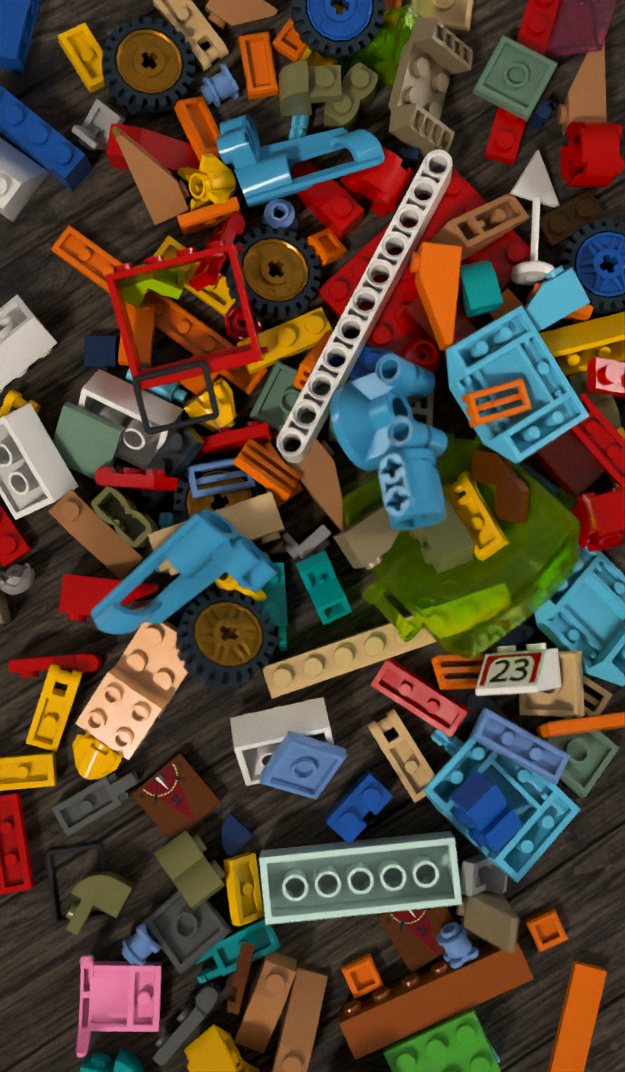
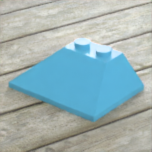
[446,305,589,464]
[531,540,625,686]
[422,738,581,883]

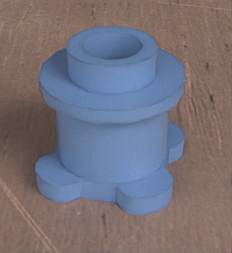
[200,64,239,107]
[262,199,298,234]
[122,922,162,966]
[437,922,479,968]

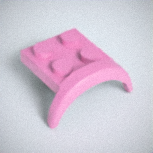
[76,955,162,1057]

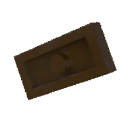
[539,189,605,250]

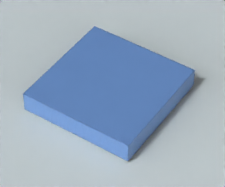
[259,731,347,800]

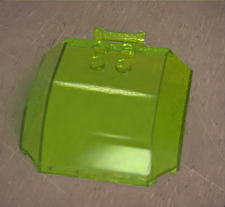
[342,433,580,660]

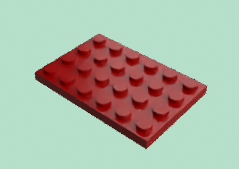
[317,166,531,358]

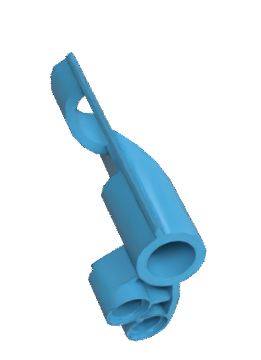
[217,114,385,208]
[90,509,278,634]

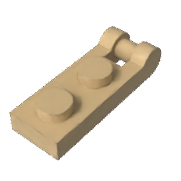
[153,0,229,72]
[367,709,435,803]

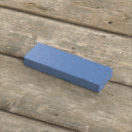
[469,708,571,784]

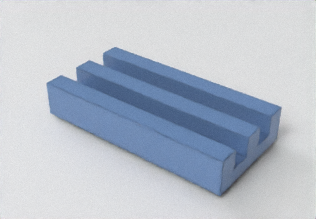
[187,458,256,499]

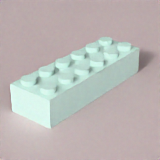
[259,831,462,925]

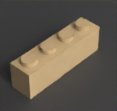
[148,492,285,576]

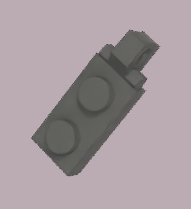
[51,770,141,836]

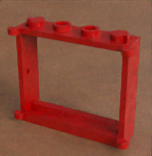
[105,239,269,390]

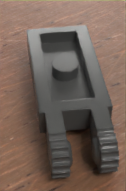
[152,980,223,1066]

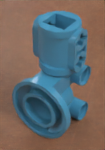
[331,353,447,531]

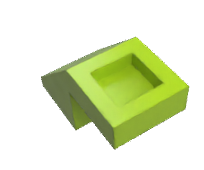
[109,264,185,307]

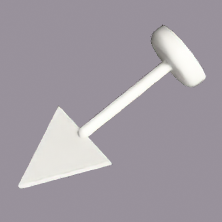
[510,150,560,286]

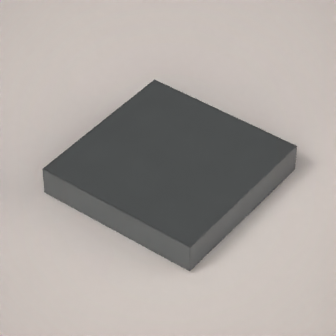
[144,890,233,974]

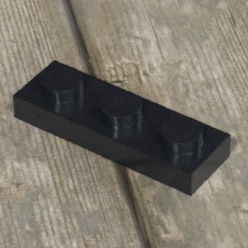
[130,420,205,512]

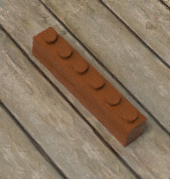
[338,940,534,1060]

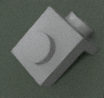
[71,98,126,151]
[282,524,331,560]
[459,854,508,897]

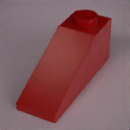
[106,123,200,179]
[290,160,364,242]
[59,574,163,621]

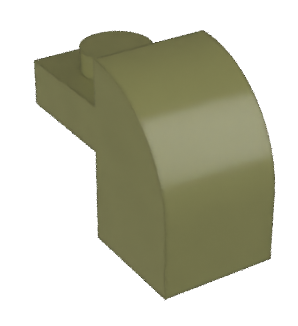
[279,60,342,116]
[66,871,136,935]

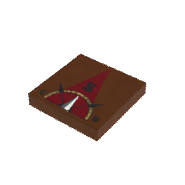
[131,752,222,842]
[378,906,456,973]

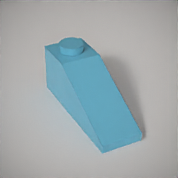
[523,265,590,332]

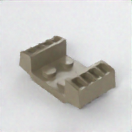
[388,17,473,158]

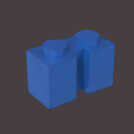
[325,768,393,845]
[449,770,524,853]

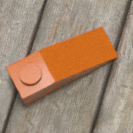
[410,242,462,351]

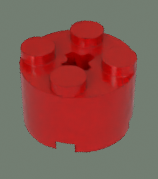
[560,121,624,188]
[340,147,414,218]
[569,486,625,552]

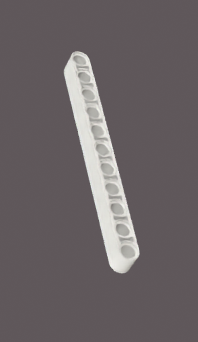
[277,149,452,463]

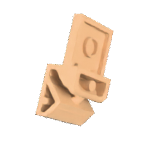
[75,620,189,760]

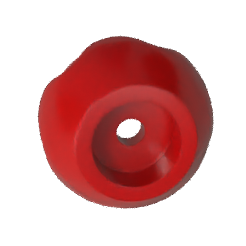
[225,306,263,342]
[402,339,441,373]

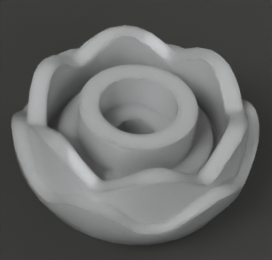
[0,563,35,595]

